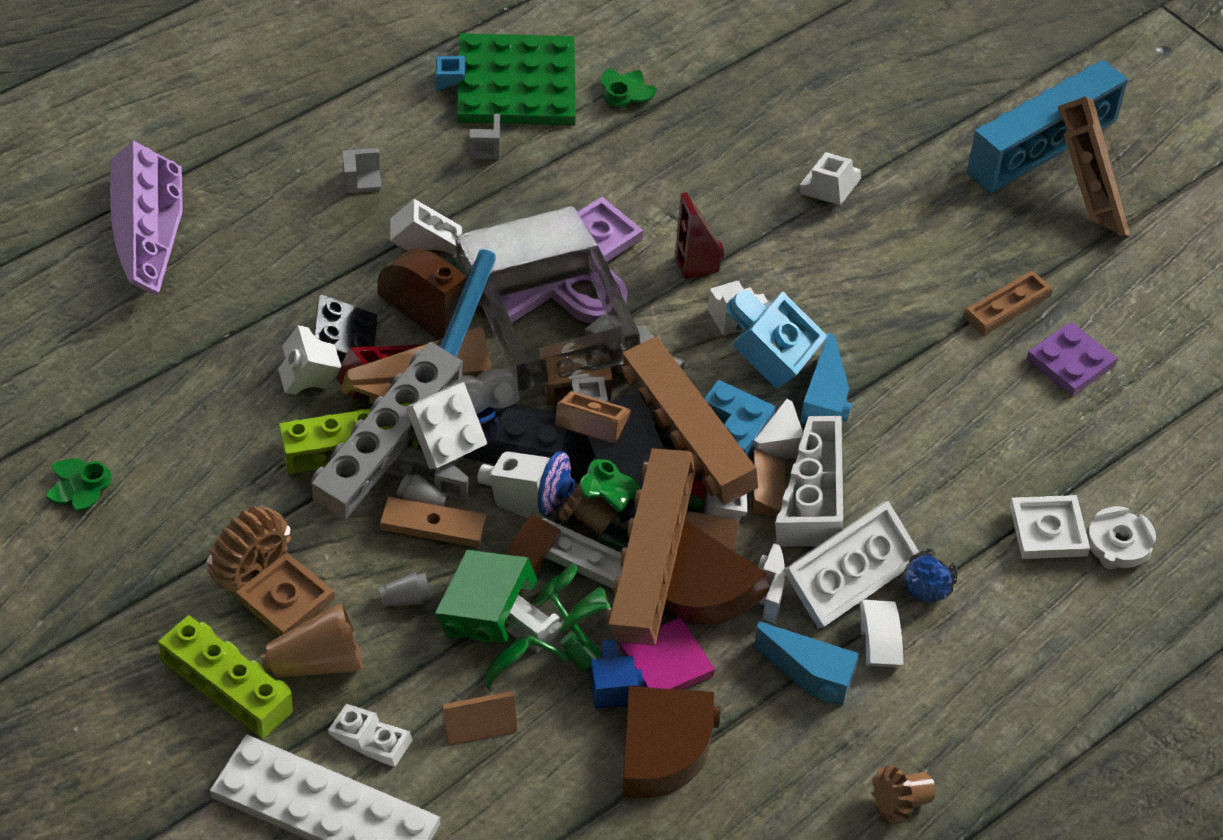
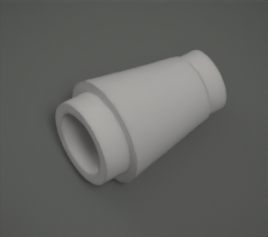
[396,473,449,507]
[379,572,432,607]

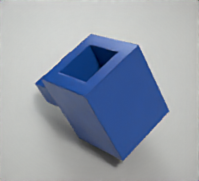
[590,639,643,709]

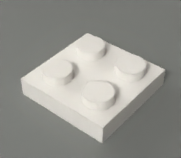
[406,382,488,469]
[1010,495,1090,559]

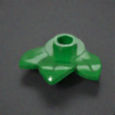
[601,68,657,107]
[46,458,112,511]
[580,459,642,512]

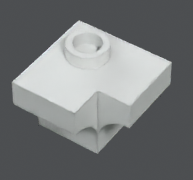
[800,152,861,205]
[708,281,769,336]
[278,325,341,395]

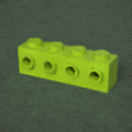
[279,403,418,474]
[158,615,293,739]

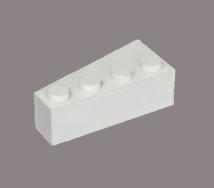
[775,416,843,547]

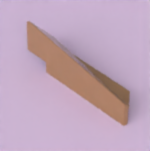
[1058,96,1130,237]
[340,327,491,404]

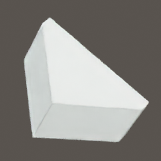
[751,399,803,461]

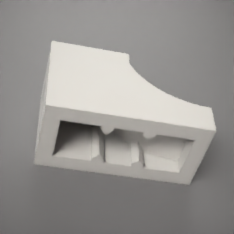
[390,199,462,255]

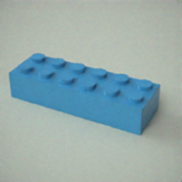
[966,59,1128,194]

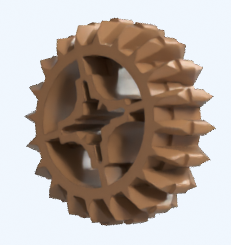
[206,505,291,595]

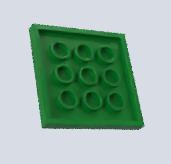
[457,33,576,125]

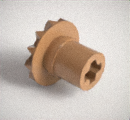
[558,484,617,535]
[870,766,935,825]

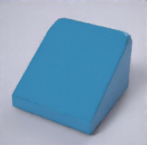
[435,56,465,91]

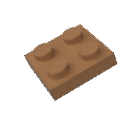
[236,552,335,636]

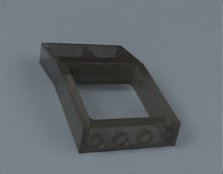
[455,206,640,391]

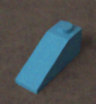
[800,333,852,424]
[754,621,859,706]

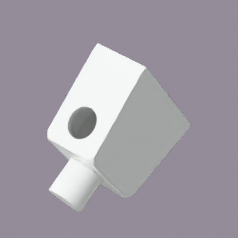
[478,451,550,519]

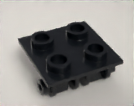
[314,294,377,355]

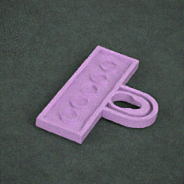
[478,197,643,328]

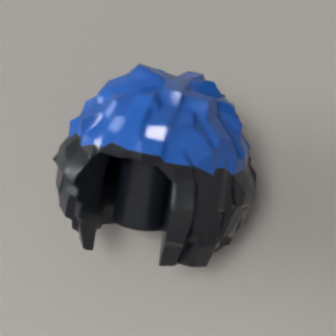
[904,548,958,603]

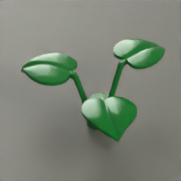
[485,563,610,691]

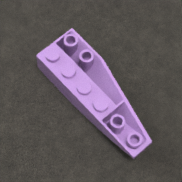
[110,140,183,296]

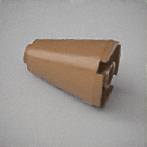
[261,603,363,678]

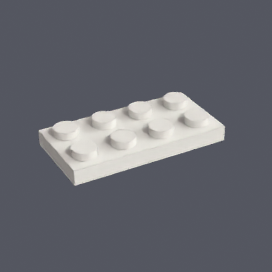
[783,501,919,629]

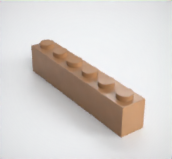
[622,336,759,505]
[606,448,696,646]

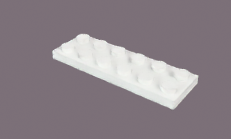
[210,734,440,840]

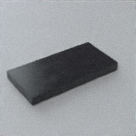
[586,392,664,523]

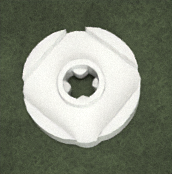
[1087,506,1156,569]

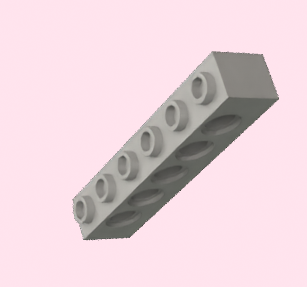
[311,341,463,520]

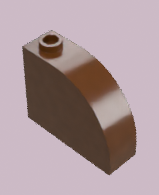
[377,248,467,340]
[663,521,770,624]
[622,686,720,798]

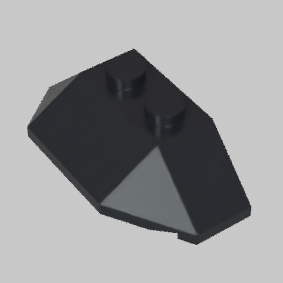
[463,404,594,483]

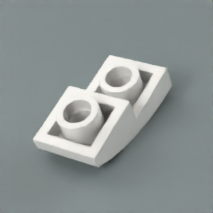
[758,543,785,623]
[860,600,904,668]
[328,704,413,767]

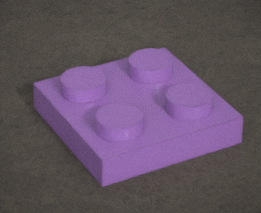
[1027,322,1117,397]

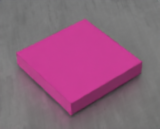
[619,618,715,690]

